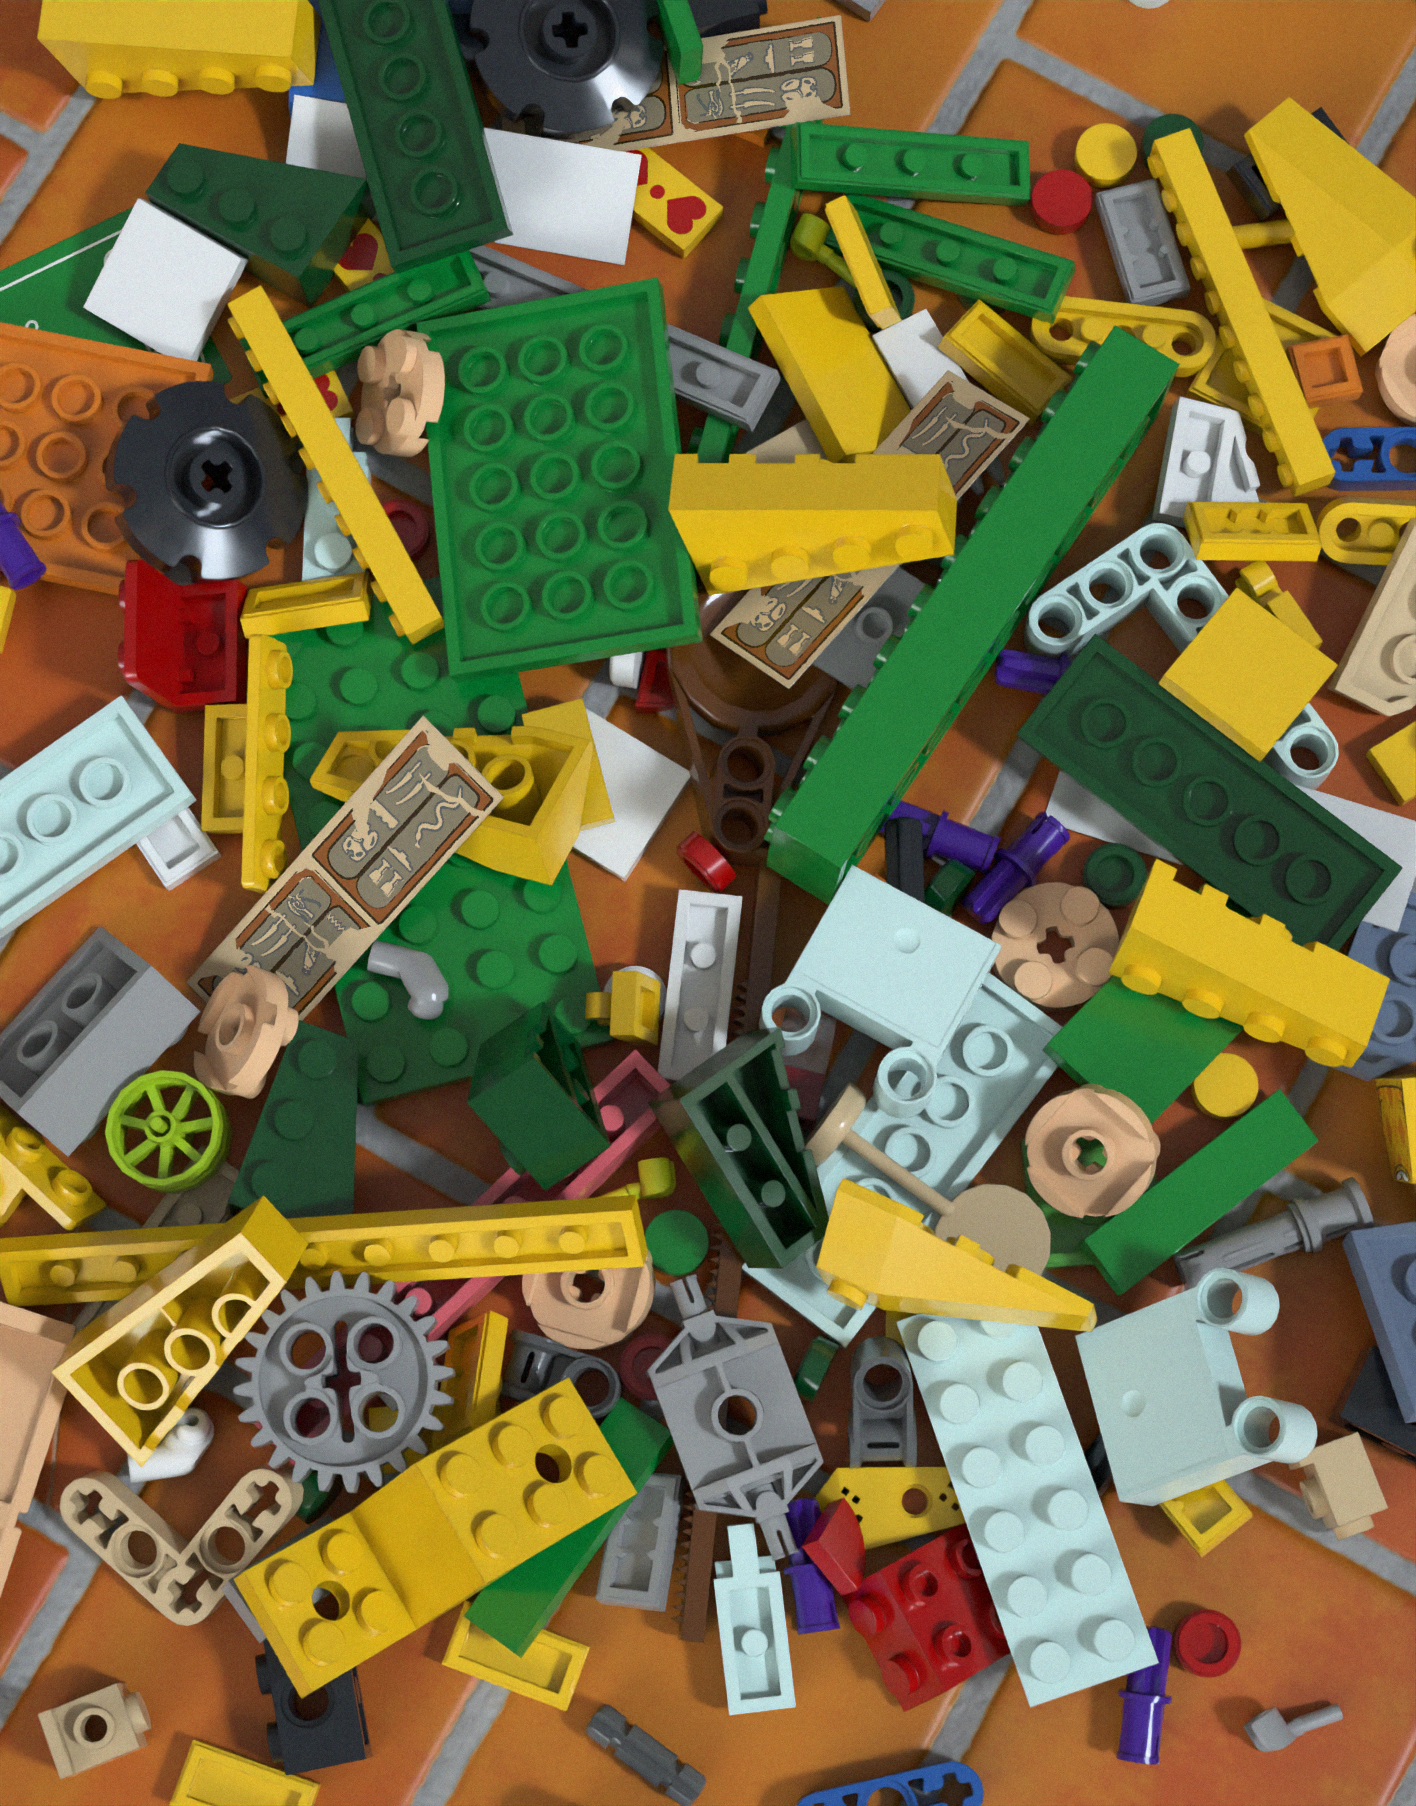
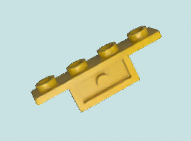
[201,634,293,894]
[0,1104,106,1231]

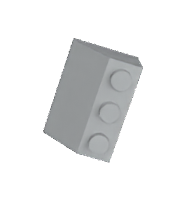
[0,926,200,1156]

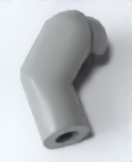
[367,940,448,1019]

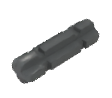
[585,1704,706,1806]

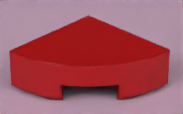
[635,649,675,713]
[801,1497,866,1596]

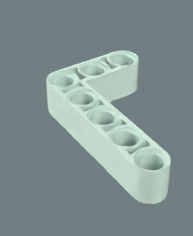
[1023,523,1339,790]

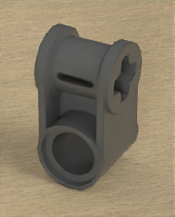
[500,1329,624,1422]
[848,1336,917,1468]

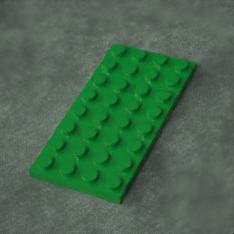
[268,576,614,1108]

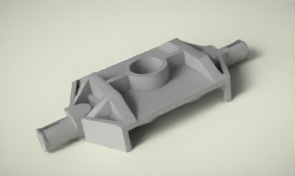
[645,1274,824,1561]

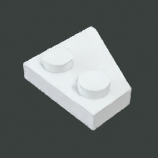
[1152,396,1261,528]

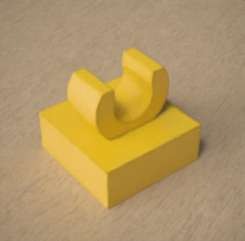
[585,971,661,1046]

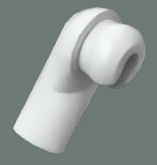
[127,1407,214,1483]

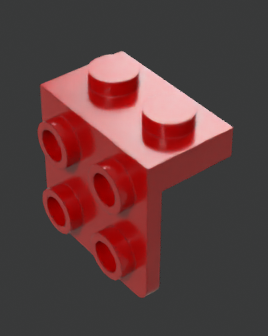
[117,559,247,714]
[841,1523,1011,1712]

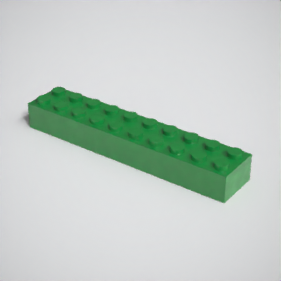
[764,325,1180,905]

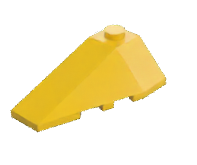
[1244,97,1416,357]
[310,726,593,886]
[816,1178,1097,1332]

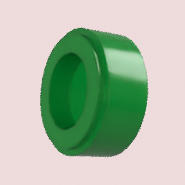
[645,1210,709,1277]

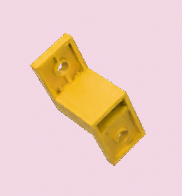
[233,1377,637,1699]

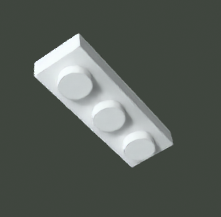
[658,890,742,1084]

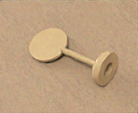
[804,1082,1051,1276]

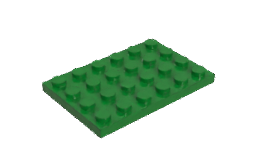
[416,277,703,683]

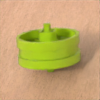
[105,1070,232,1194]

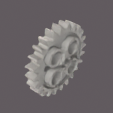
[233,1271,456,1493]

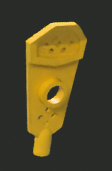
[814,1467,966,1550]

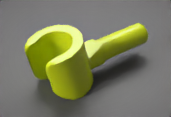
[790,213,856,288]
[596,1157,676,1200]

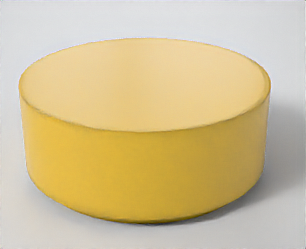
[1074,123,1137,189]
[1191,1053,1258,1120]

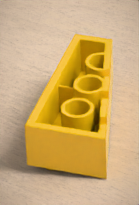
[37,0,322,99]
[668,454,957,596]
[1108,858,1390,1068]
[52,1195,308,1468]

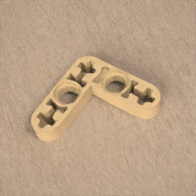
[60,1462,304,1626]

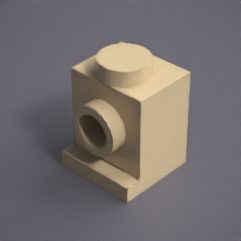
[1288,1432,1388,1540]
[38,1683,151,1779]

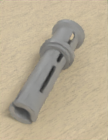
[1173,1177,1374,1290]

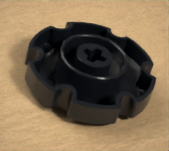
[466,0,664,139]
[105,381,308,584]

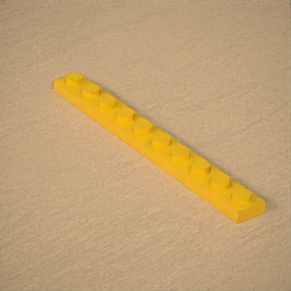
[0,1195,648,1307]

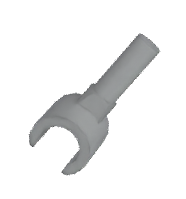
[1244,1704,1343,1752]

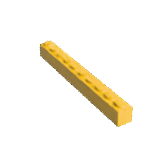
[1147,128,1336,497]
[227,285,445,644]

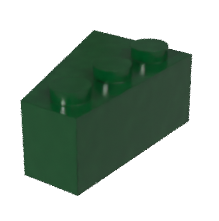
[145,143,376,308]
[467,1001,611,1191]
[225,1020,359,1219]
[647,1027,829,1269]

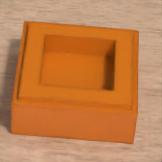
[1285,334,1363,409]

